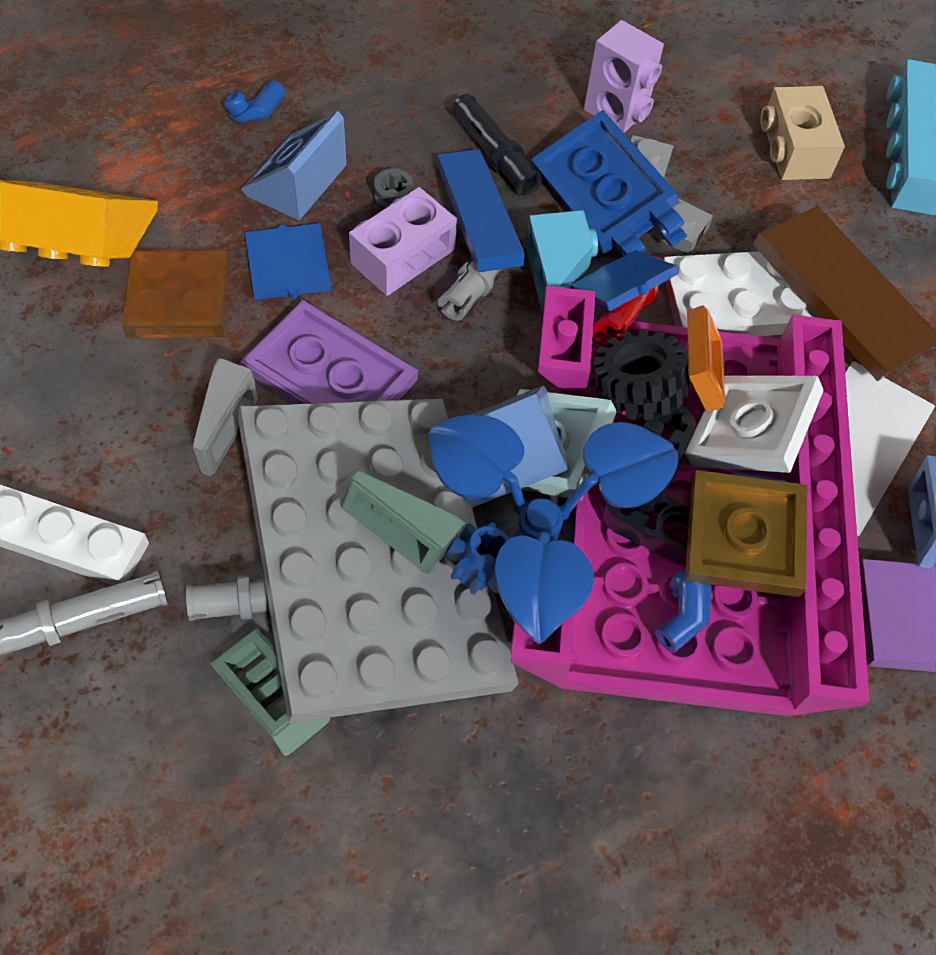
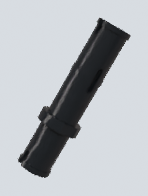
[452,94,542,196]

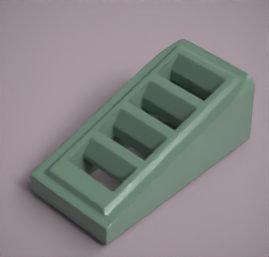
[341,471,466,574]
[210,628,330,756]

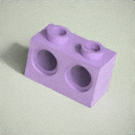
[584,20,664,133]
[349,187,457,296]

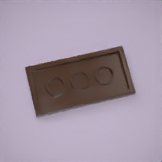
[752,206,936,382]

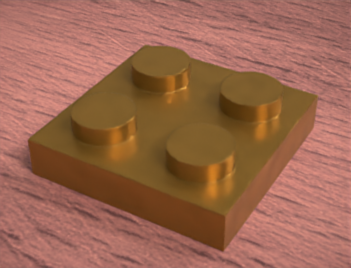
[685,470,808,597]

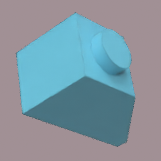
[525,210,598,315]

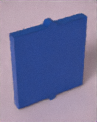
[245,223,332,300]
[571,250,679,311]

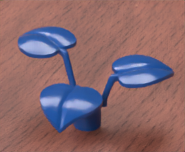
[427,415,678,644]

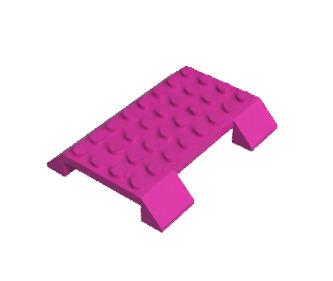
[510,286,870,716]

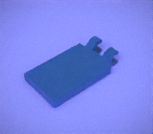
[531,110,687,257]

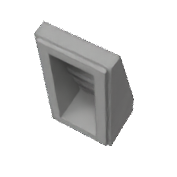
[192,358,258,477]

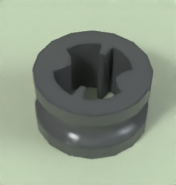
[374,168,414,210]

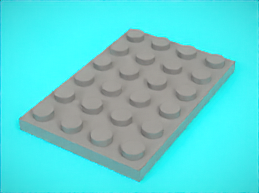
[238,399,519,724]

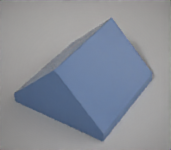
[241,111,347,221]
[466,385,569,507]

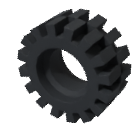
[593,329,689,420]

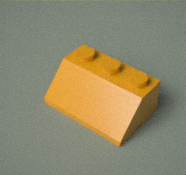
[0,180,158,267]

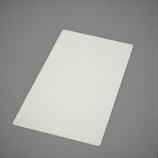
[845,362,935,536]

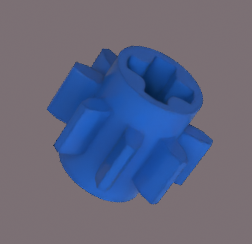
[446,522,512,595]

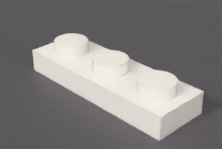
[0,485,149,585]

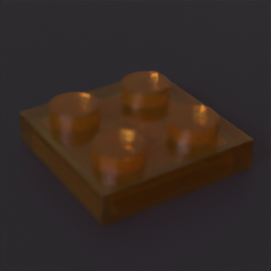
[122,250,229,338]

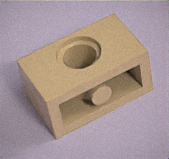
[760,86,845,180]

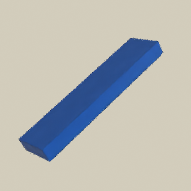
[438,149,524,272]

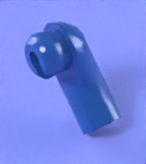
[224,81,286,124]
[655,570,711,653]

